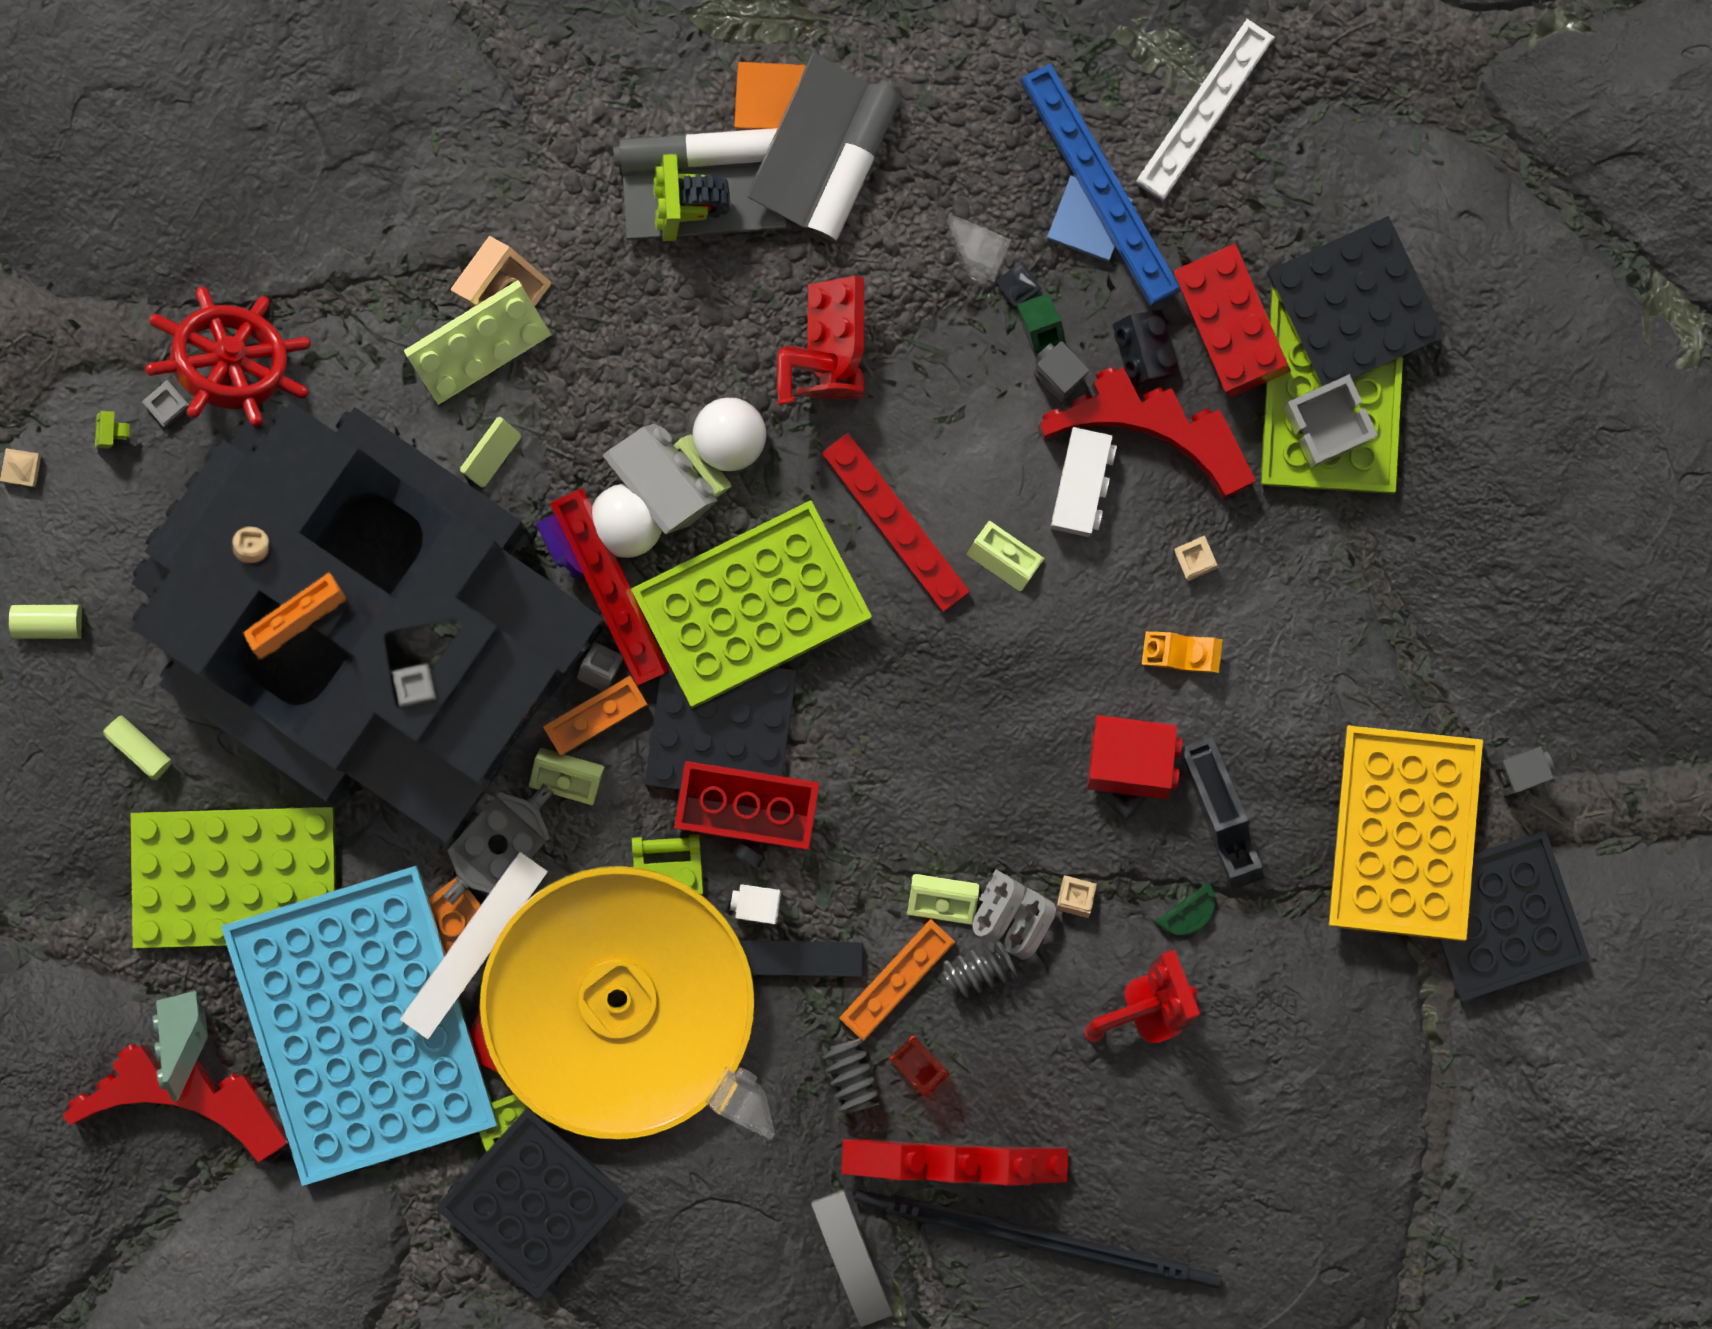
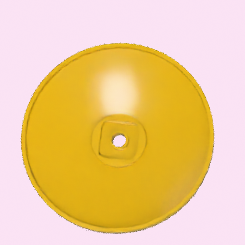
[480,866,754,1139]

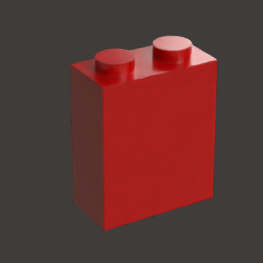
[1087,715,1182,800]

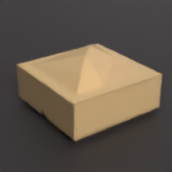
[0,448,41,488]
[1174,535,1219,581]
[1056,875,1097,918]

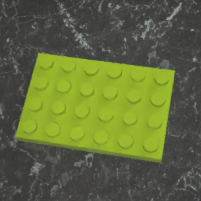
[1260,286,1403,494]
[631,500,872,709]
[131,807,336,948]

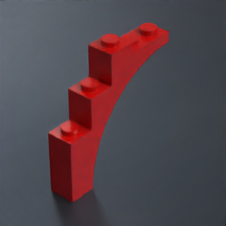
[1038,366,1256,499]
[62,1043,289,1162]
[841,1139,1068,1185]

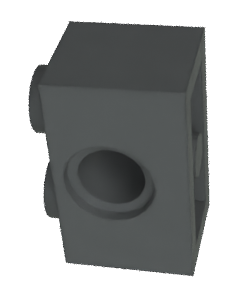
[1034,341,1089,403]
[1491,747,1555,796]

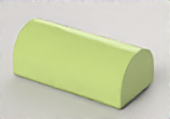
[9,605,82,639]
[103,715,172,781]

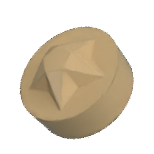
[233,527,268,563]

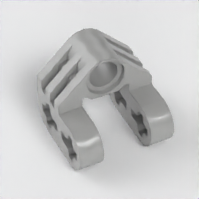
[972,870,1056,960]

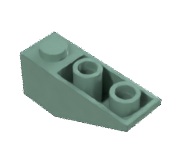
[153,991,208,1102]

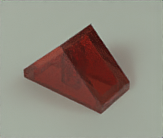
[889,1035,950,1098]

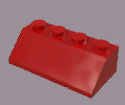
[674,761,819,851]

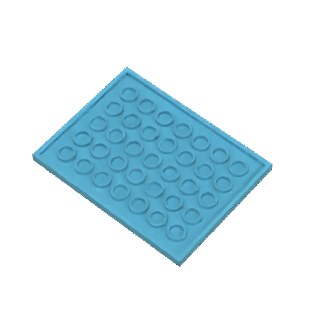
[221,865,498,1186]

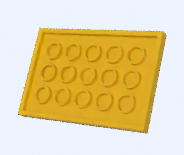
[1328,725,1483,942]

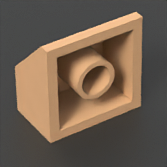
[450,236,552,308]

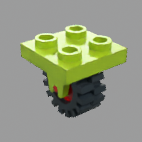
[653,154,730,241]

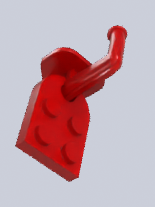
[776,276,864,405]
[1084,950,1200,1043]

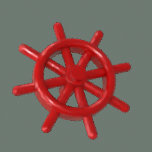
[145,286,311,427]

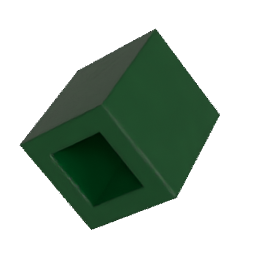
[1017,293,1066,353]

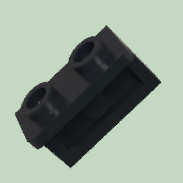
[1113,309,1180,386]

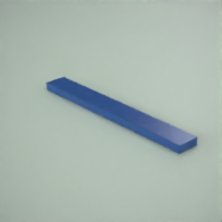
[1020,63,1181,307]

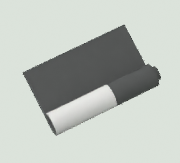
[746,52,902,242]
[614,128,786,240]

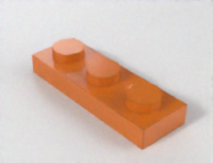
[243,573,346,659]
[543,676,648,756]

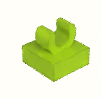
[95,411,130,449]

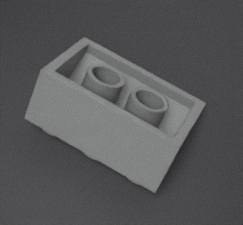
[602,423,718,534]

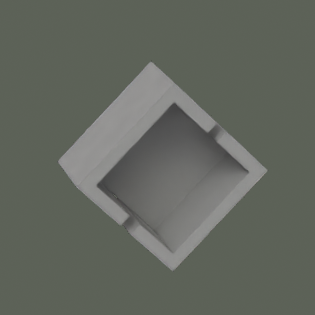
[1283,374,1378,468]

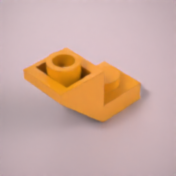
[1142,632,1223,673]

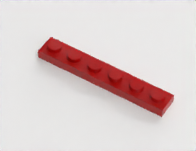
[822,433,970,612]
[550,487,669,686]

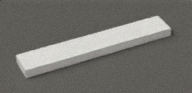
[1136,19,1274,201]
[400,852,548,1039]

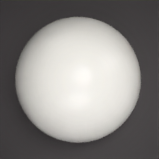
[693,398,766,471]
[592,484,662,558]

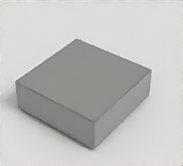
[142,380,189,428]
[393,664,436,707]

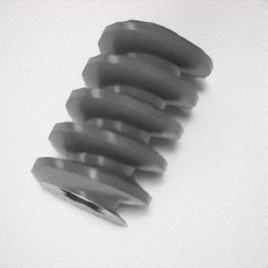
[942,940,1018,1003]
[823,1038,880,1113]

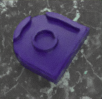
[537,514,584,578]

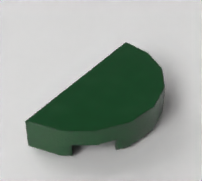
[1154,882,1215,935]

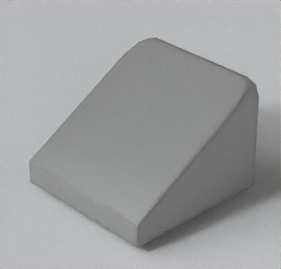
[577,642,624,691]

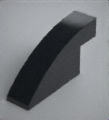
[1181,737,1264,890]

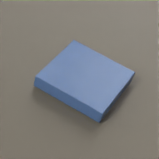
[1047,176,1133,262]

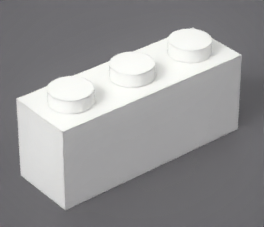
[1050,427,1117,537]

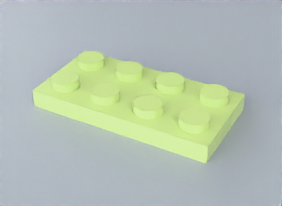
[404,280,551,405]

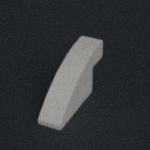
[811,1189,892,1327]

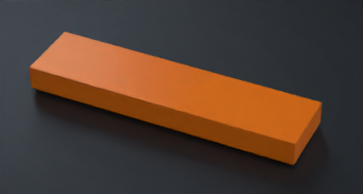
[839,919,955,1041]

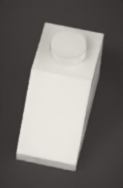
[730,885,782,924]

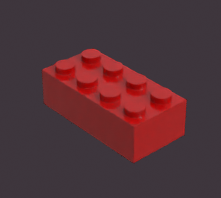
[1174,243,1291,398]

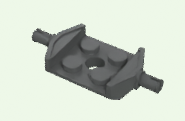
[442,783,554,905]

